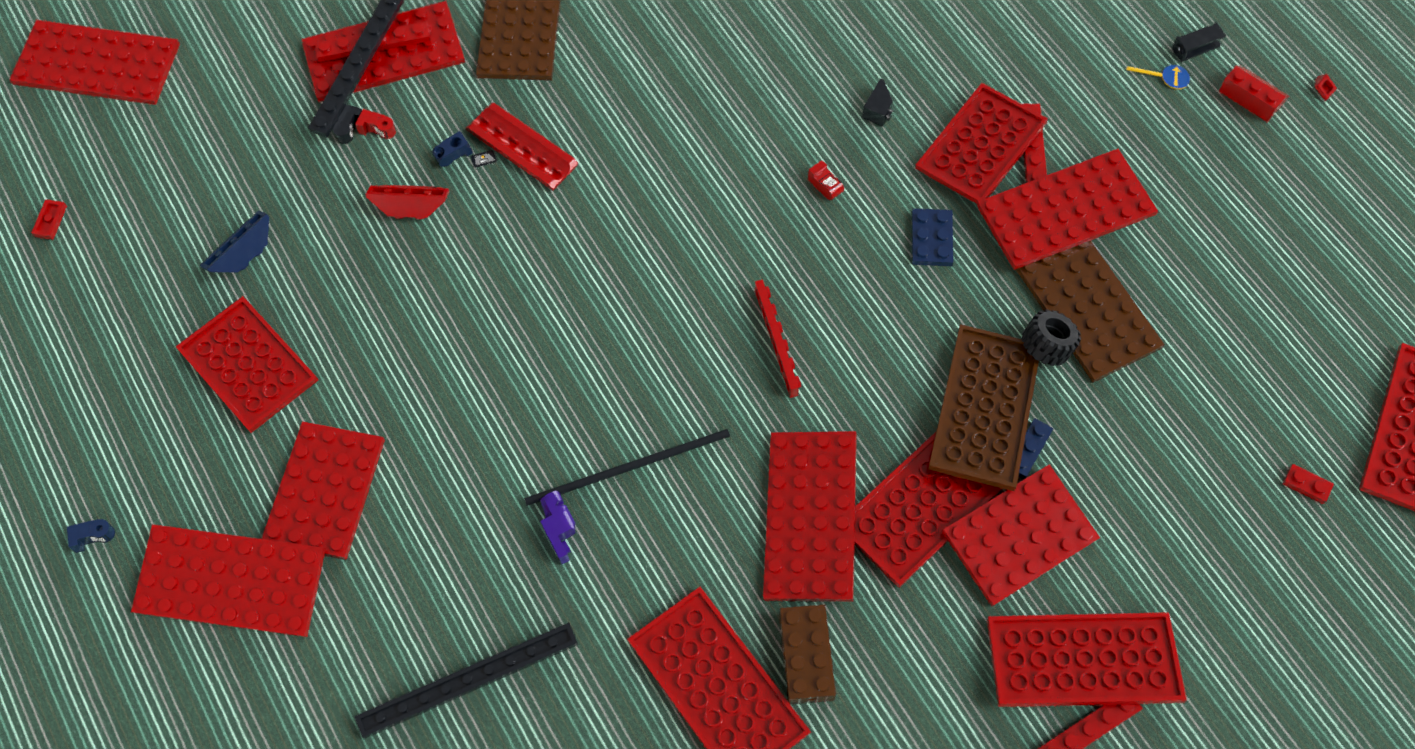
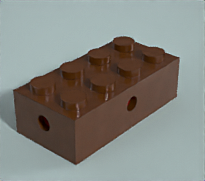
[779,604,836,705]

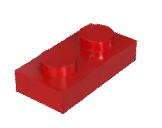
[31,199,67,240]
[1282,464,1334,504]

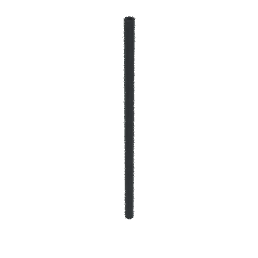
[524,429,730,506]

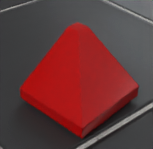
[1314,74,1337,101]

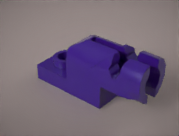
[540,491,576,564]

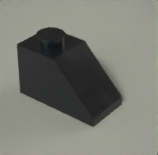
[862,78,894,127]

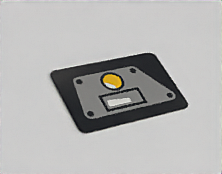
[471,150,497,168]

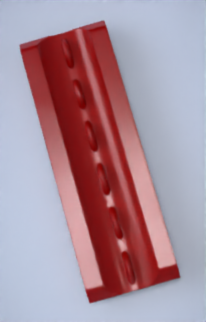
[466,102,579,191]

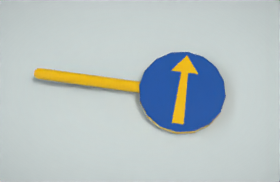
[1126,65,1190,89]

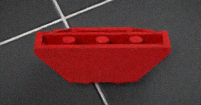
[366,185,449,219]

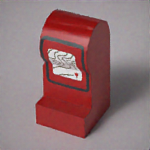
[355,109,396,139]
[808,160,844,200]

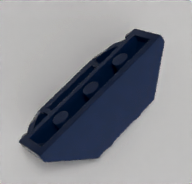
[200,210,269,272]

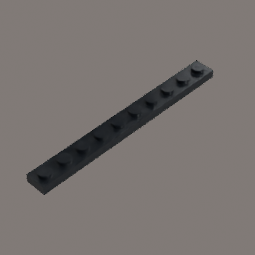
[308,0,405,138]
[354,623,578,739]

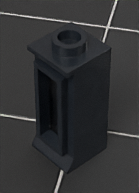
[1172,22,1226,62]

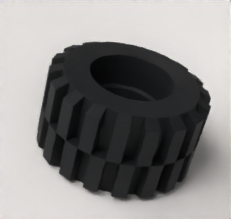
[1021,310,1081,366]

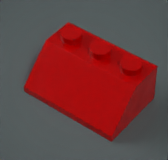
[1219,65,1289,123]

